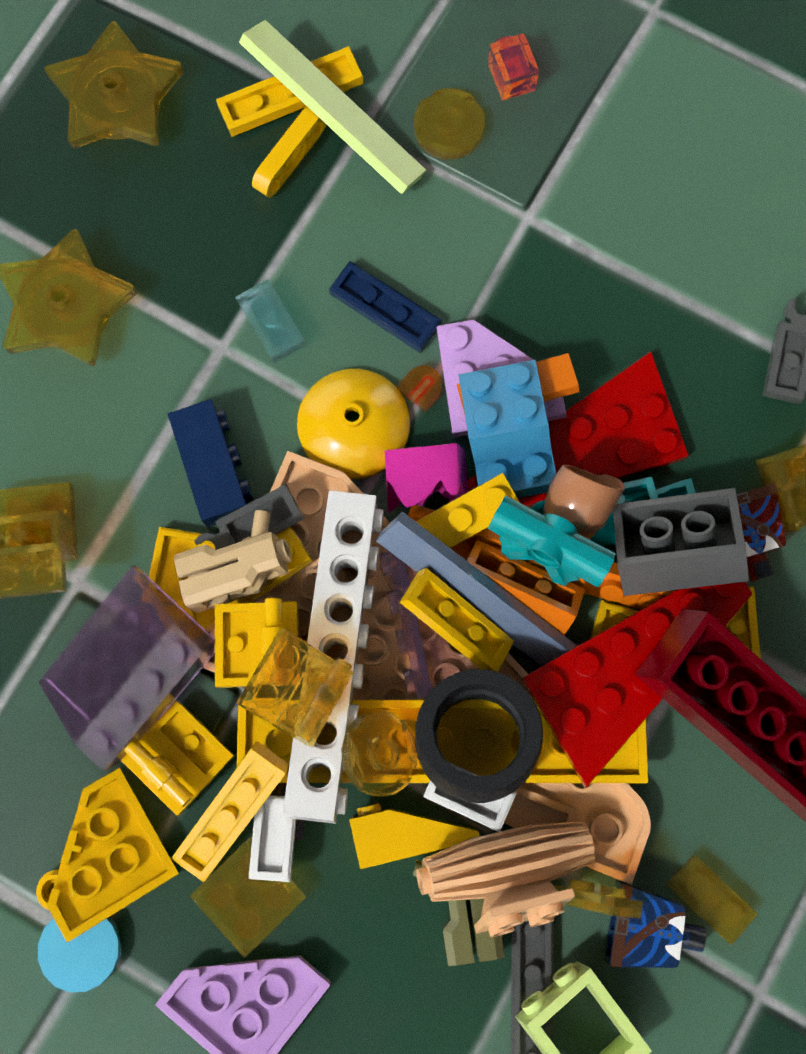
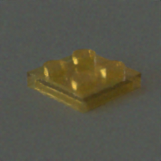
[189,837,306,958]

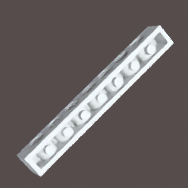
[282,490,384,824]

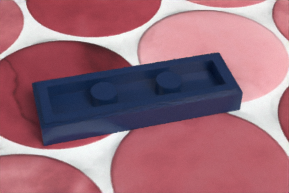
[329,261,441,353]

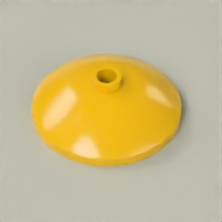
[297,369,410,479]

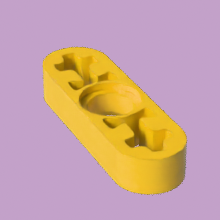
[252,106,327,198]

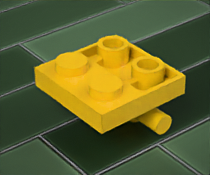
[215,598,300,688]
[121,701,236,816]

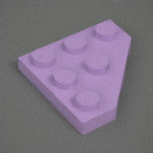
[436,320,566,437]
[155,955,331,1054]

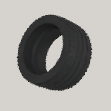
[415,669,543,803]

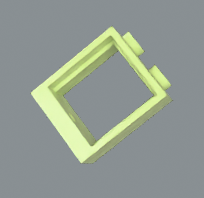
[515,961,652,1054]

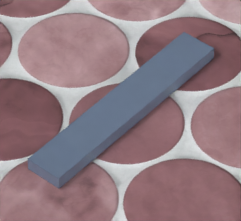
[376,512,577,666]

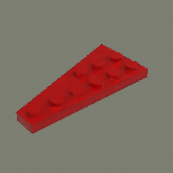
[463,352,689,507]
[522,582,752,788]

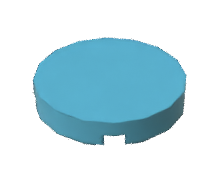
[38,917,122,993]

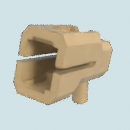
[174,510,292,613]

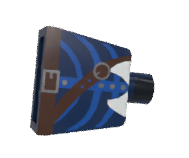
[604,880,706,968]

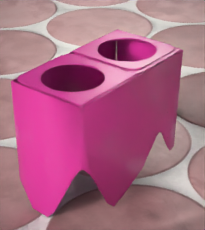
[385,443,467,513]

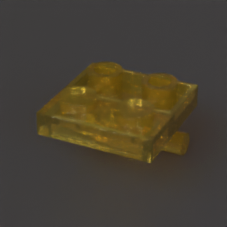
[236,628,354,747]

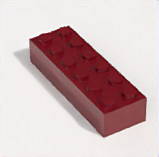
[635,609,806,821]

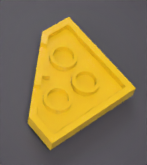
[47,767,179,943]

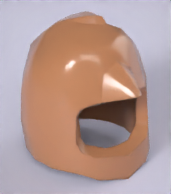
[543,464,625,539]

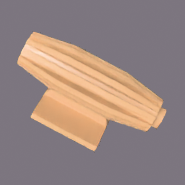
[416,821,595,937]

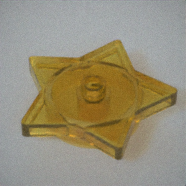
[45,21,184,148]
[0,229,137,366]

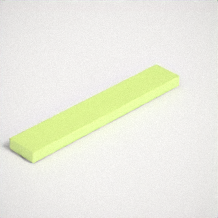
[239,20,426,194]

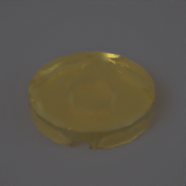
[414,88,485,160]
[341,711,418,796]

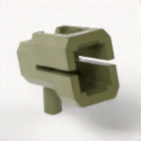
[413,860,505,966]

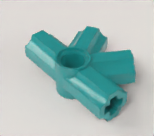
[487,495,616,587]

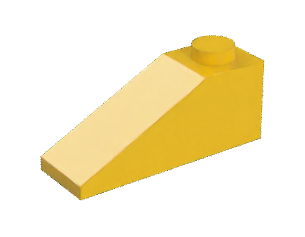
[349,803,480,869]

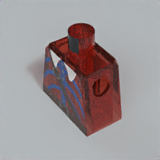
[736,483,786,582]

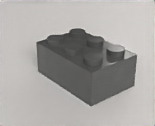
[613,488,749,596]

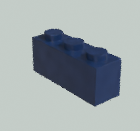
[167,399,254,528]

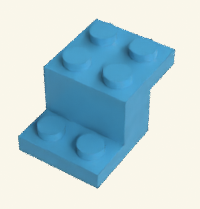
[458,360,556,498]

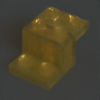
[0,482,78,599]

